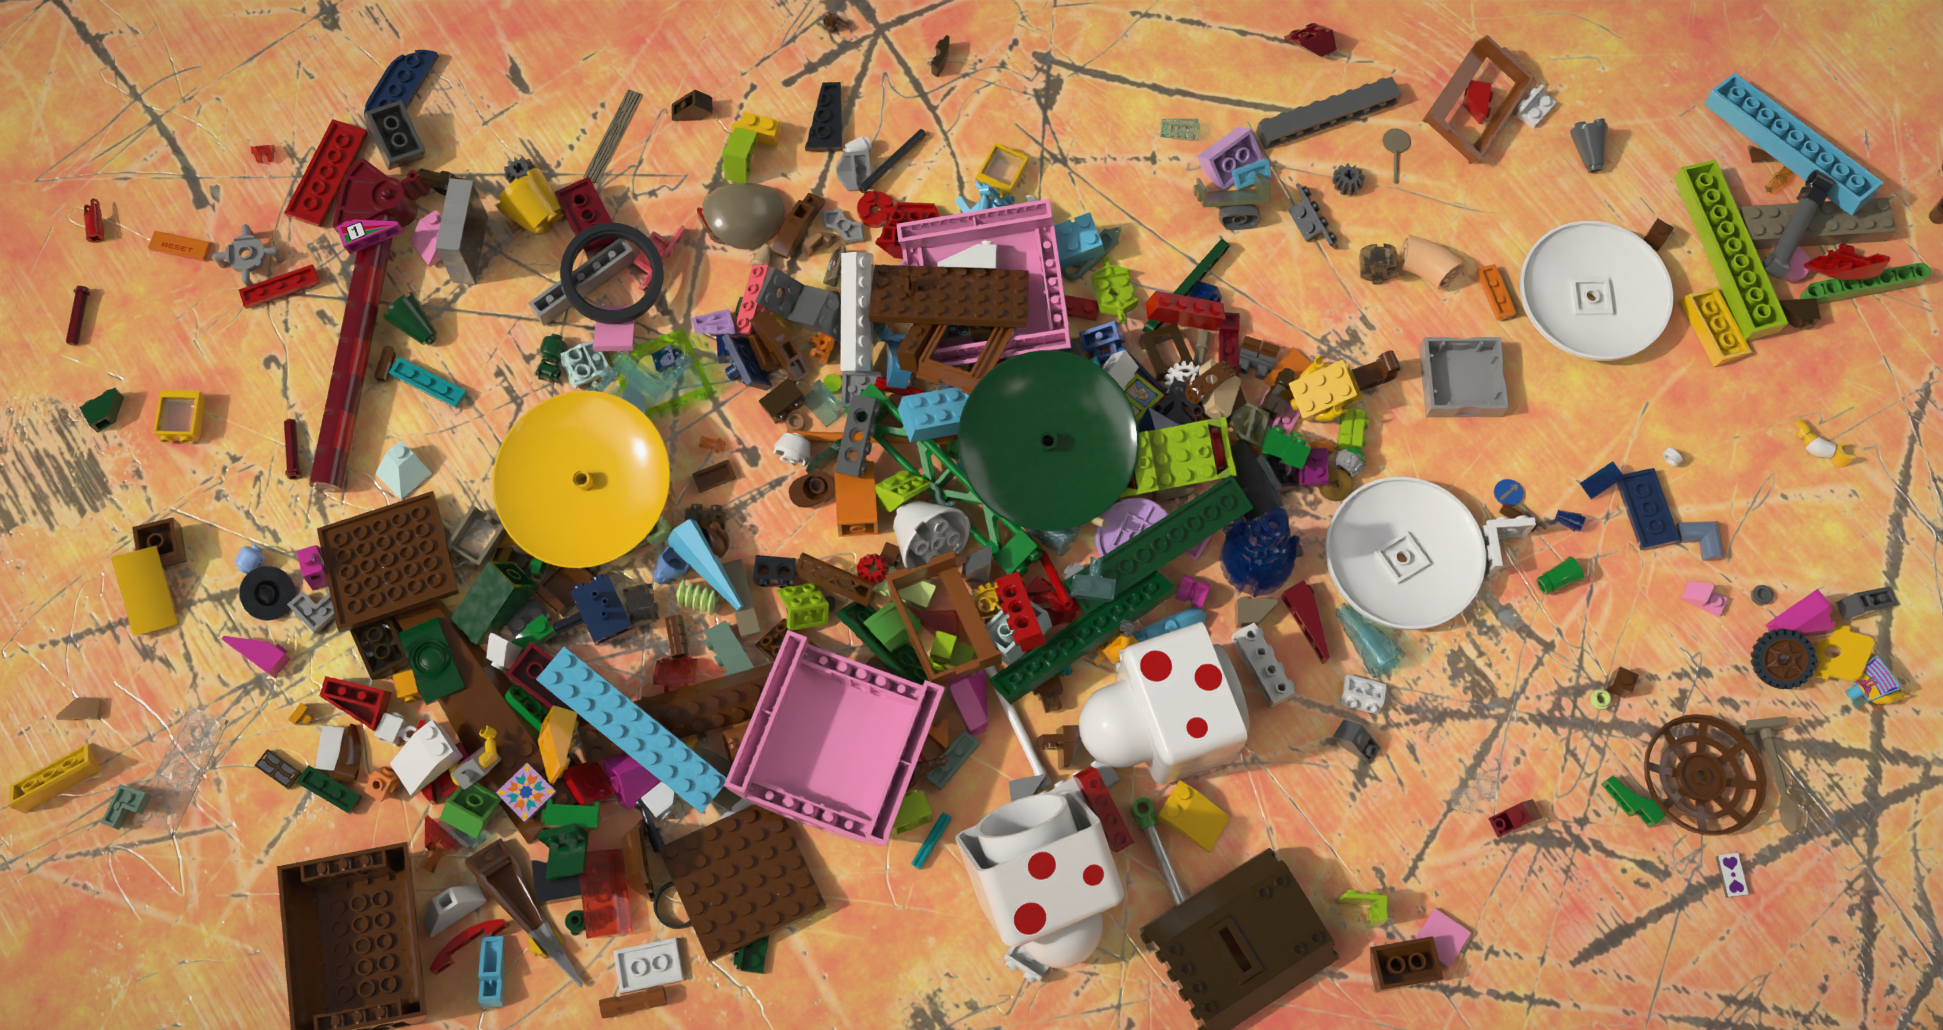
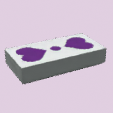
[1716,853,1749,898]

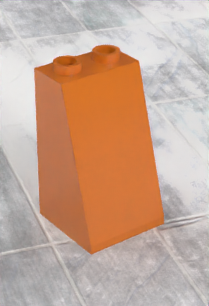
[834,459,878,537]

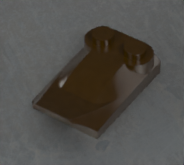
[350,617,409,680]

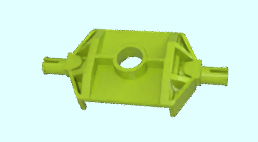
[1092,256,1138,324]

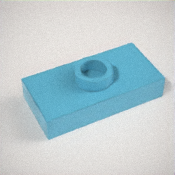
[1231,159,1272,189]

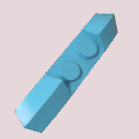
[1132,607,1206,642]

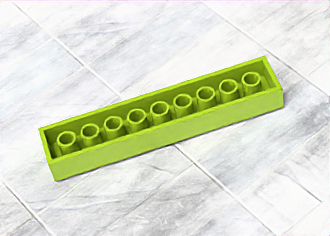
[1674,159,1788,341]

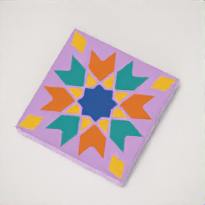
[496,763,557,823]

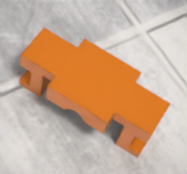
[808,333,835,364]

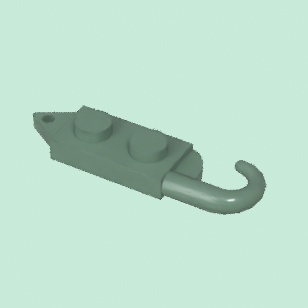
[1062,226,1121,281]

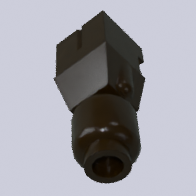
[1259,368,1295,420]

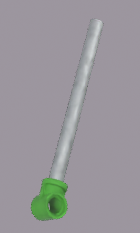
[1131,797,1186,906]

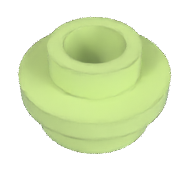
[1590,689,1611,710]

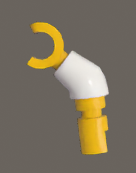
[1794,418,1856,467]

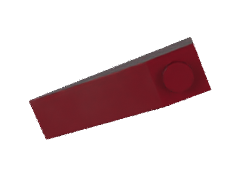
[1281,580,1330,664]

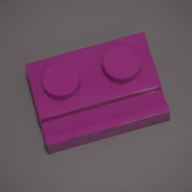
[1299,448,1329,487]

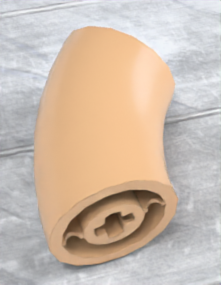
[1399,235,1464,289]

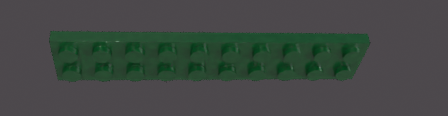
[1063,475,1253,615]
[989,570,1178,705]

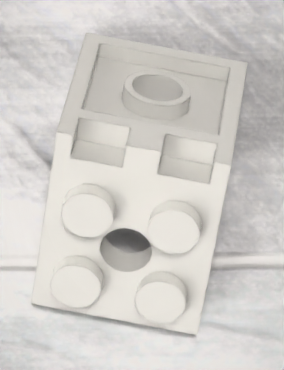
[1481,515,1536,578]

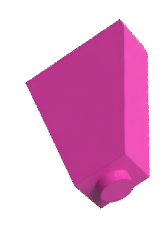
[1765,589,1836,637]
[947,670,988,736]
[603,754,661,811]

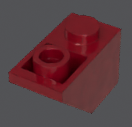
[1488,799,1542,837]

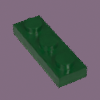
[296,765,362,815]

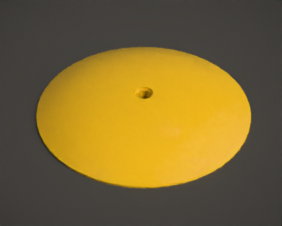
[492,391,670,568]

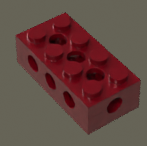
[554,177,619,260]

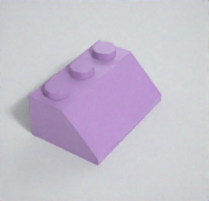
[1197,126,1263,191]

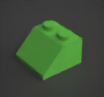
[440,782,503,839]

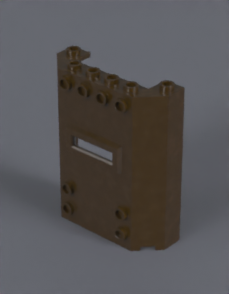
[1140,848,1339,1030]

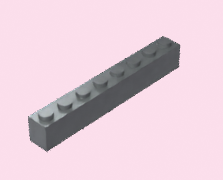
[1256,77,1402,150]

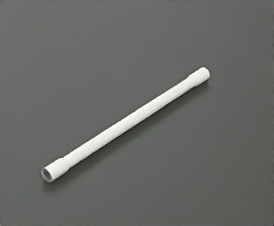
[954,608,1052,789]

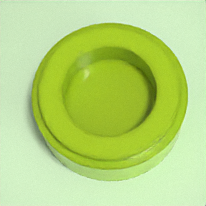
[823,374,842,394]

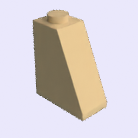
[1199,359,1241,419]

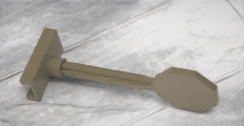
[1740,716,1801,834]

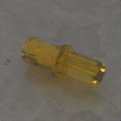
[1765,165,1794,194]

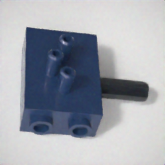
[553,575,633,646]

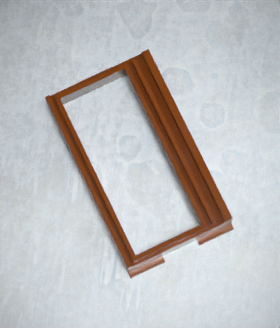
[1422,35,1534,164]
[916,325,1016,395]
[885,550,1002,686]

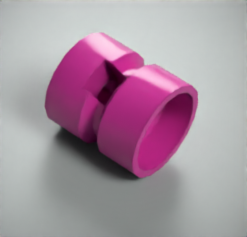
[1175,575,1210,608]

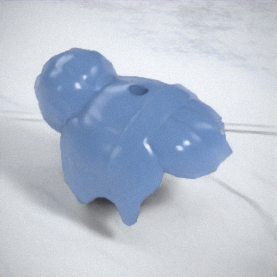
[653,546,690,585]

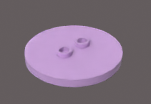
[1096,497,1168,571]

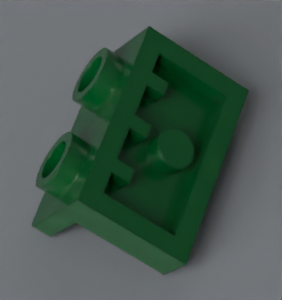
[733,935,769,974]

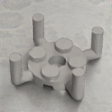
[212,224,284,287]

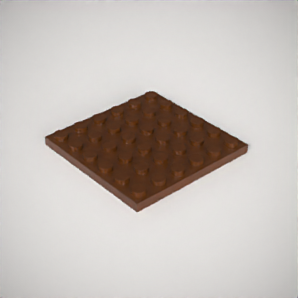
[317,491,460,633]
[658,804,827,963]

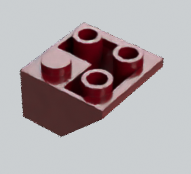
[1284,23,1337,57]

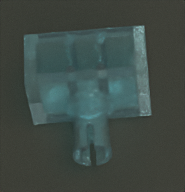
[1070,557,1116,602]

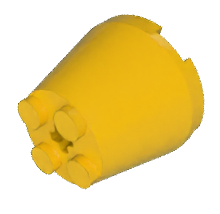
[495,168,564,235]

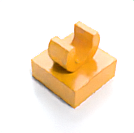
[288,703,313,726]

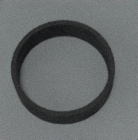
[653,881,691,929]

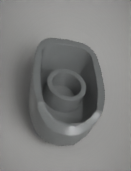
[1219,204,1261,230]

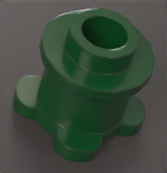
[536,358,561,383]
[565,910,591,936]

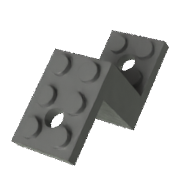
[755,267,841,343]

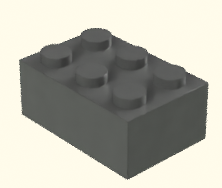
[365,100,425,171]

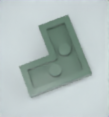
[101,784,152,830]

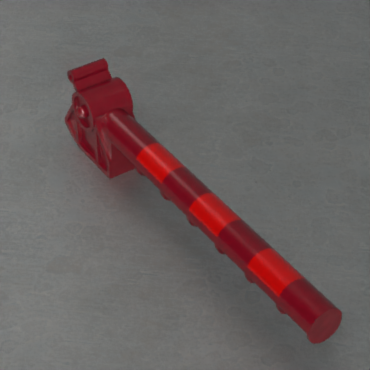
[309,159,430,493]

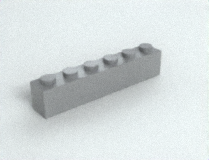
[528,238,635,326]

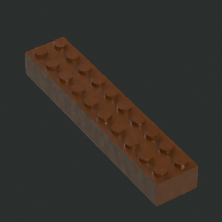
[577,663,774,764]

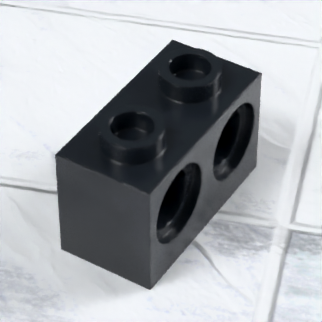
[753,555,797,588]

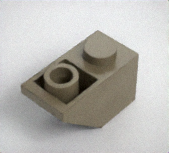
[1235,596,1278,628]

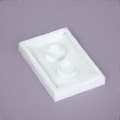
[613,937,684,994]

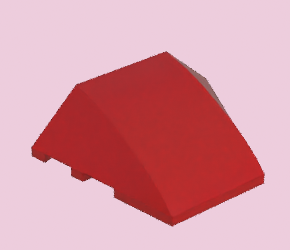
[875,202,940,259]
[1804,243,1890,280]

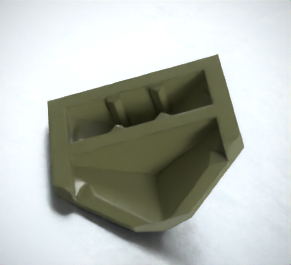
[1230,402,1270,448]

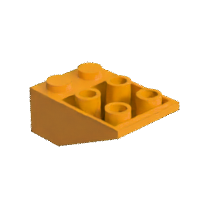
[538,705,579,785]

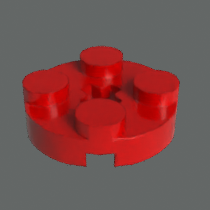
[857,191,894,228]

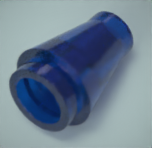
[1554,509,1586,532]

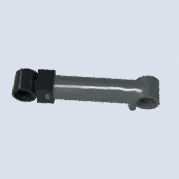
[1762,170,1834,279]

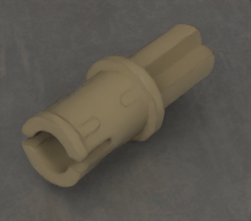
[1193,330,1211,367]

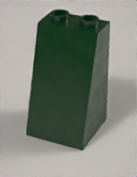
[451,561,539,645]

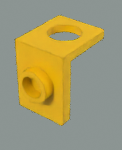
[527,926,564,959]

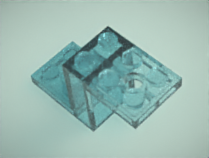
[587,350,694,404]

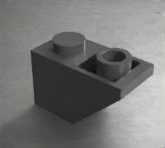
[1333,719,1381,764]

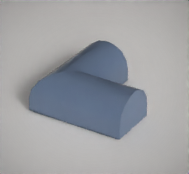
[1677,521,1724,561]

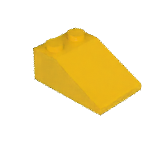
[1157,780,1231,853]

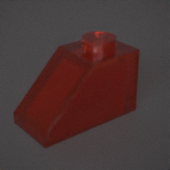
[917,610,959,639]

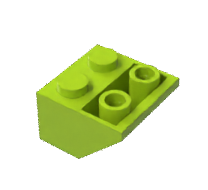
[875,470,932,512]

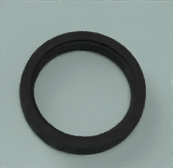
[560,223,664,324]

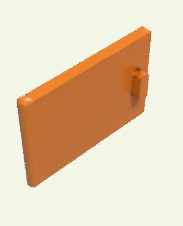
[1263,347,1312,400]

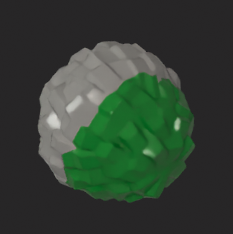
[1335,446,1366,477]

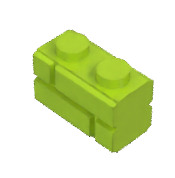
[1337,407,1369,451]

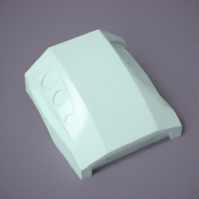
[561,340,613,389]

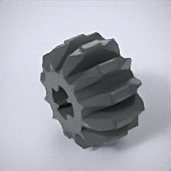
[504,156,536,184]
[1332,163,1364,196]

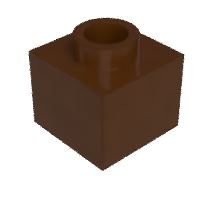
[880,542,902,567]

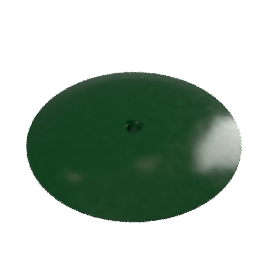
[958,350,1139,531]

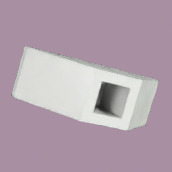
[422,884,487,938]

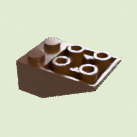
[755,618,820,663]

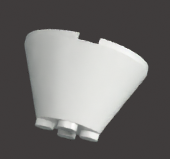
[893,500,970,570]

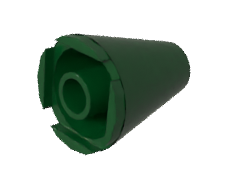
[383,292,437,346]

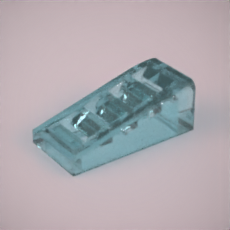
[1160,119,1200,141]

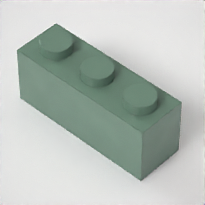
[704,620,754,676]

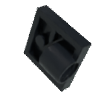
[1256,454,1299,491]

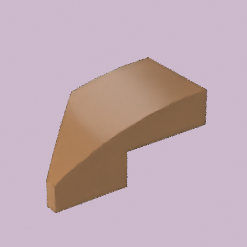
[804,232,840,256]
[56,697,100,721]

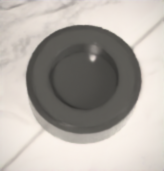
[1751,585,1773,606]

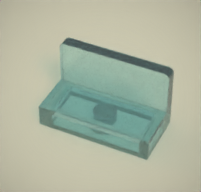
[804,379,844,427]
[437,820,487,853]

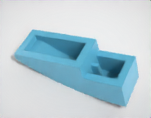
[478,936,505,1008]

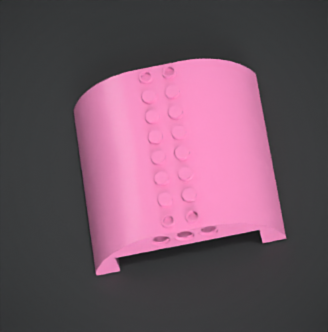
[897,199,1071,373]
[724,630,945,846]

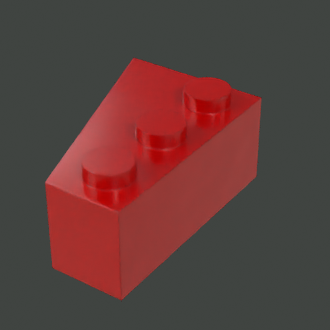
[319,676,392,731]

